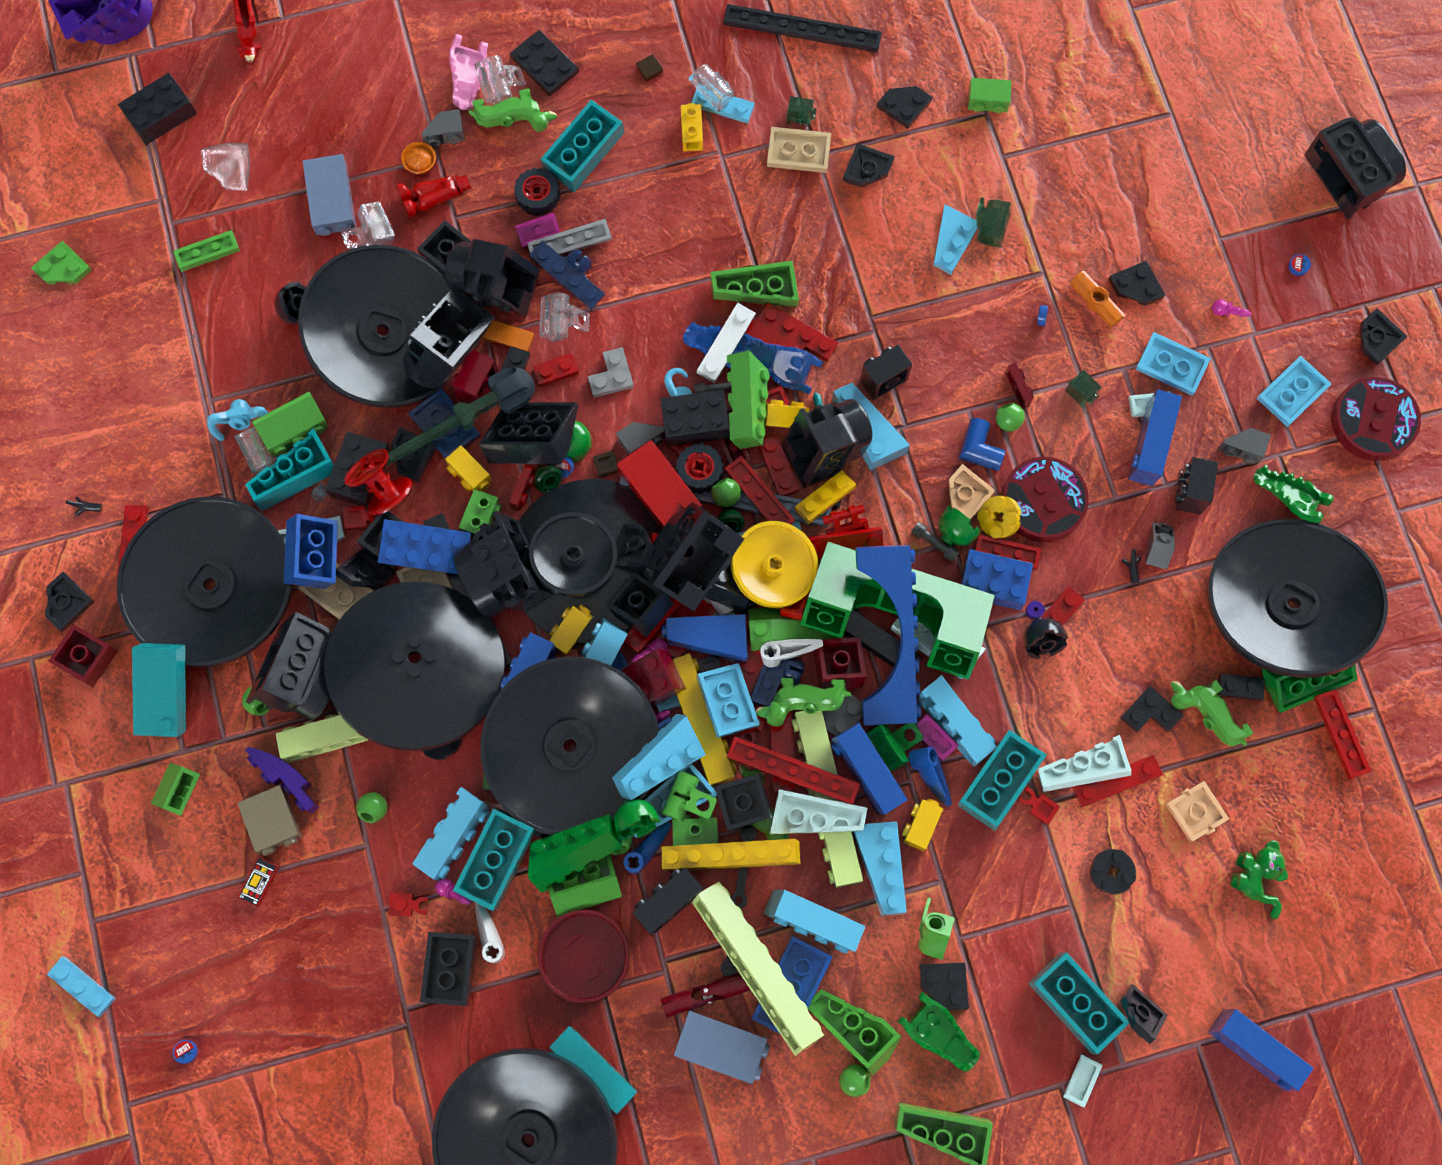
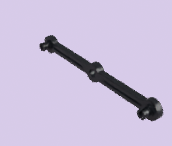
[721,825,757,976]

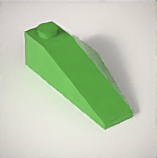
[748,607,838,651]
[808,989,901,1076]

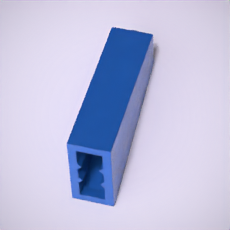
[662,615,747,662]

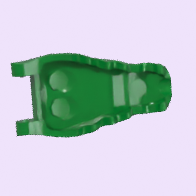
[1253,465,1334,523]
[897,992,980,1072]

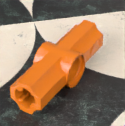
[1070,271,1125,328]

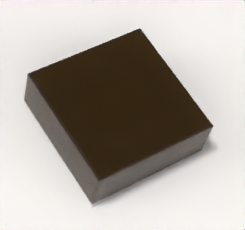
[636,54,663,82]
[593,451,618,478]

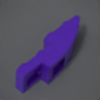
[245,747,319,813]

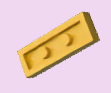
[795,470,857,524]

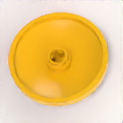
[731,521,818,608]

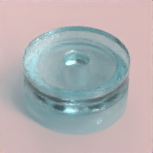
[311,484,328,502]

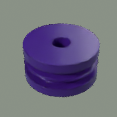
[1026,601,1045,620]

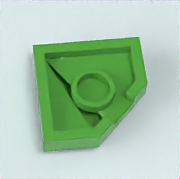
[31,241,92,284]

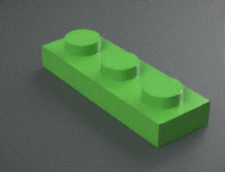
[173,230,240,272]

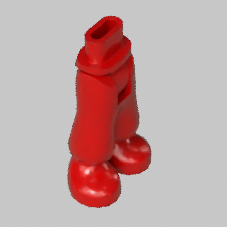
[396,175,471,219]

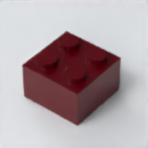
[452,350,498,410]
[48,624,118,688]
[814,637,866,689]
[622,649,686,709]

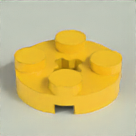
[977,496,1021,538]

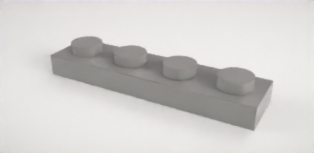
[527,219,612,264]

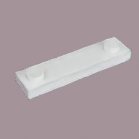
[696,303,756,383]

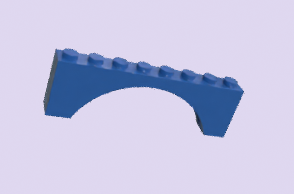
[855,545,921,725]

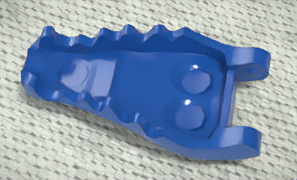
[683,322,763,370]
[743,339,823,394]

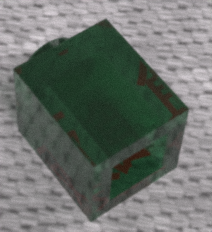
[1065,370,1101,408]

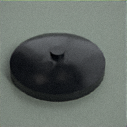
[529,512,617,597]

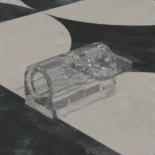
[474,55,525,104]
[688,64,735,112]
[341,201,395,249]
[540,293,590,342]
[234,427,291,476]

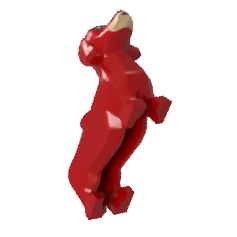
[232,0,262,63]

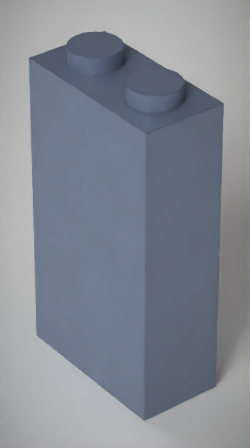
[303,154,357,236]
[674,1011,770,1084]

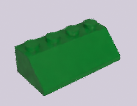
[1262,664,1357,713]

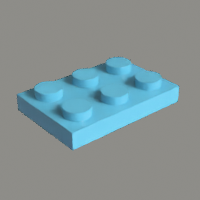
[1135,332,1211,396]
[1256,356,1331,427]
[696,663,760,738]

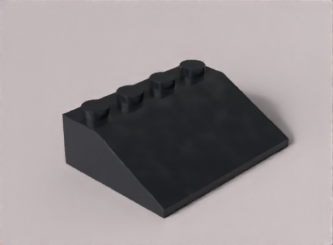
[479,402,578,464]

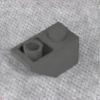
[422,109,465,147]
[616,422,665,455]
[1218,428,1271,464]
[1145,523,1175,569]

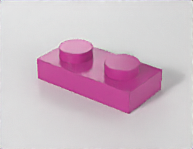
[515,213,560,247]
[911,714,959,762]

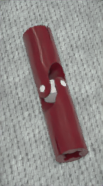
[660,972,751,1018]

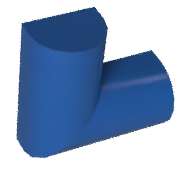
[958,418,1005,471]

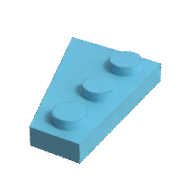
[933,205,981,274]

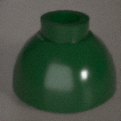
[534,465,562,493]
[717,507,745,533]

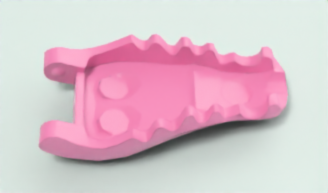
[449,33,488,110]

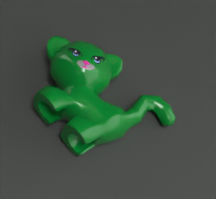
[1230,840,1288,919]

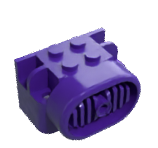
[48,0,153,45]

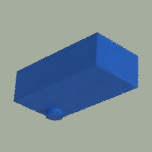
[1128,389,1182,486]
[830,723,908,815]
[1208,1009,1314,1092]

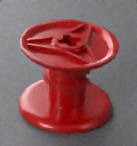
[344,449,412,515]

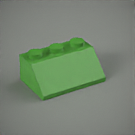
[252,392,328,458]
[548,854,622,917]

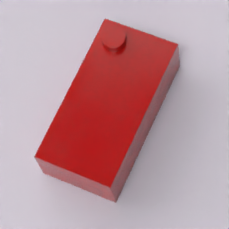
[617,440,702,529]

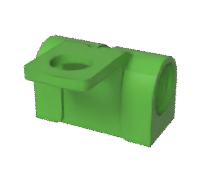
[661,771,717,822]
[918,897,955,960]

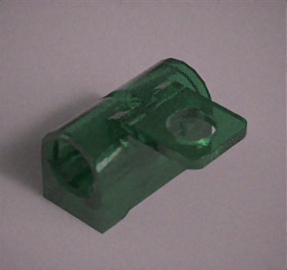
[976,197,1011,248]

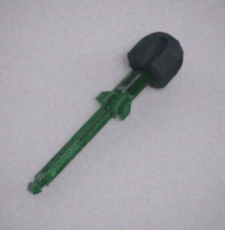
[384,367,535,467]

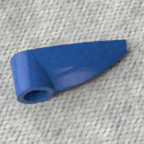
[909,746,952,806]
[623,822,672,875]

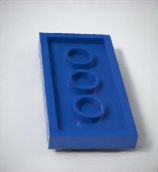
[377,519,471,575]
[751,936,833,1035]

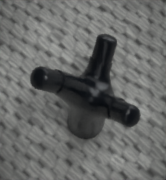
[66,497,102,516]
[1121,549,1141,583]

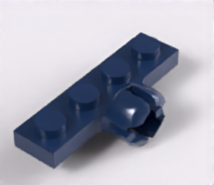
[529,240,605,310]
[751,652,805,707]

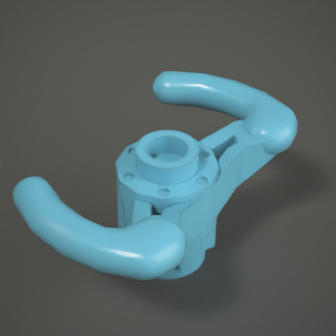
[207,399,269,441]

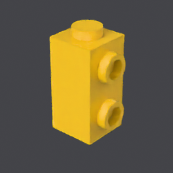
[681,103,703,151]
[764,400,810,428]
[445,445,492,492]
[549,604,594,654]
[902,799,943,852]

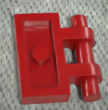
[822,505,869,534]

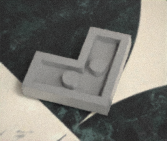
[588,347,634,398]

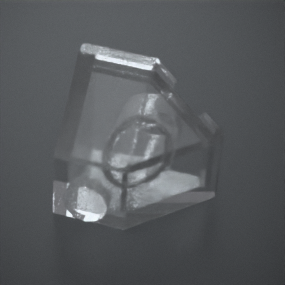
[201,143,250,190]

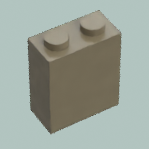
[237,785,303,856]

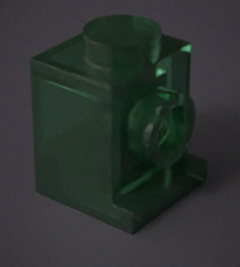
[786,96,817,125]

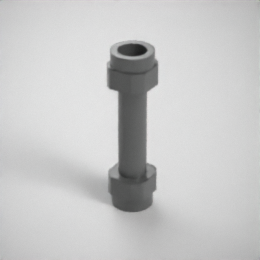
[694,382,732,393]
[911,522,960,562]

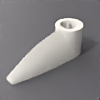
[761,639,823,667]
[475,902,505,964]

